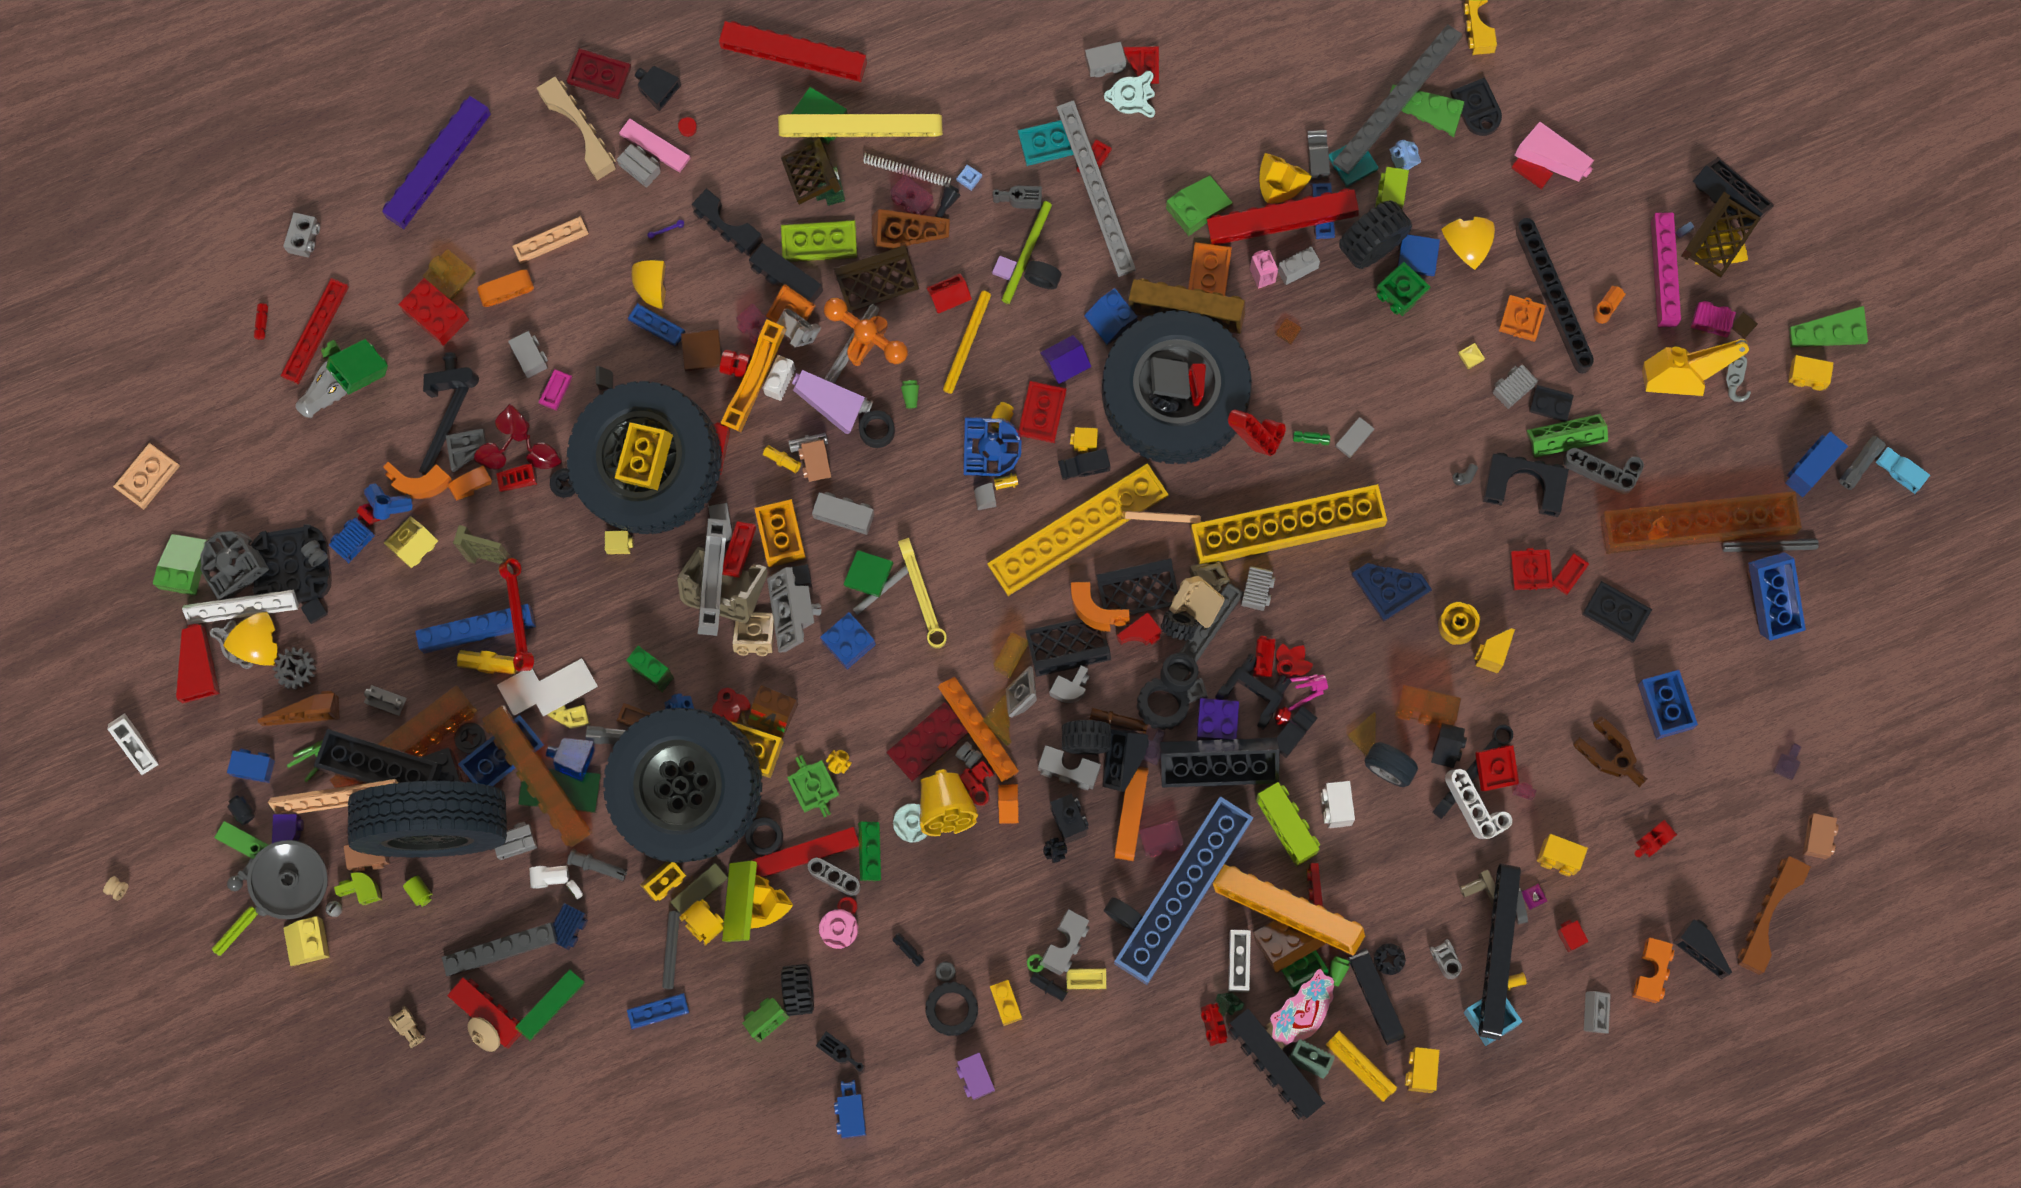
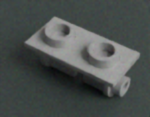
[364,685,407,716]

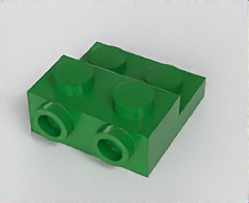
[1376,262,1431,316]
[1281,950,1329,994]

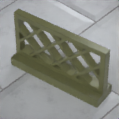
[453,525,512,567]

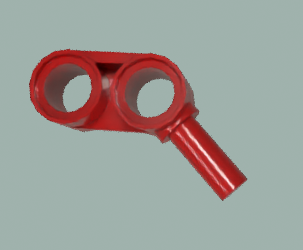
[1634,820,1678,858]

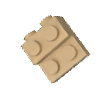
[733,613,774,656]

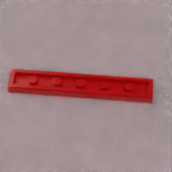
[281,278,349,384]
[750,827,859,878]

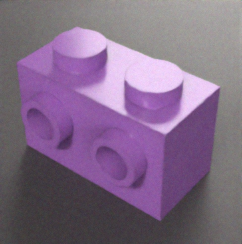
[956,1053,995,1100]

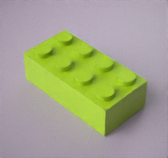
[1256,782,1320,867]

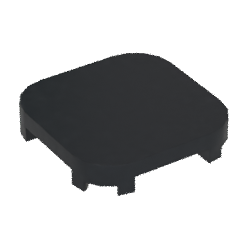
[249,524,332,604]

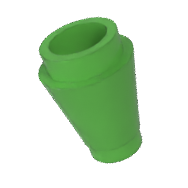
[901,380,919,409]
[1329,956,1350,987]

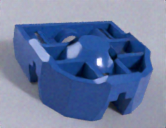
[964,417,1022,476]

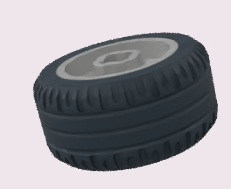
[1364,742,1418,787]

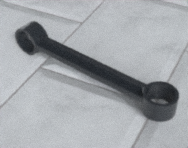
[1432,725,1513,819]

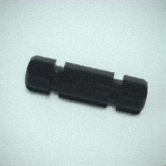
[892,933,925,967]

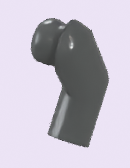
[1452,464,1478,486]

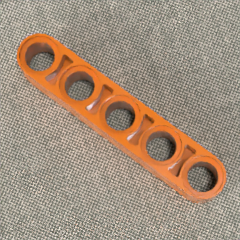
[1114,766,1149,861]

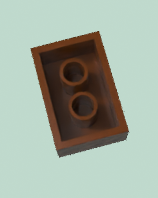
[1253,920,1327,973]

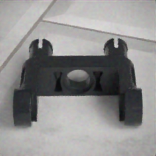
[1215,653,1292,730]

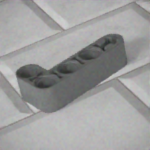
[1563,448,1644,495]

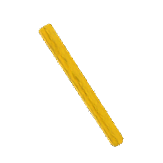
[943,291,991,394]

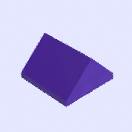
[1040,335,1091,385]

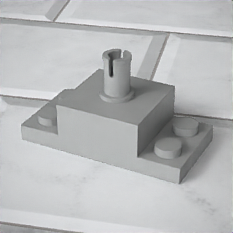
[767,567,822,652]

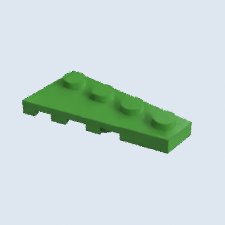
[1789,306,1868,347]

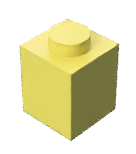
[605,531,634,554]

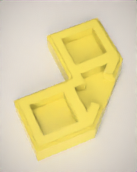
[547,705,589,729]

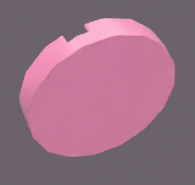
[819,909,859,949]

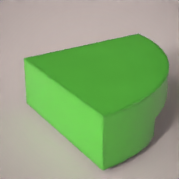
[321,340,341,358]

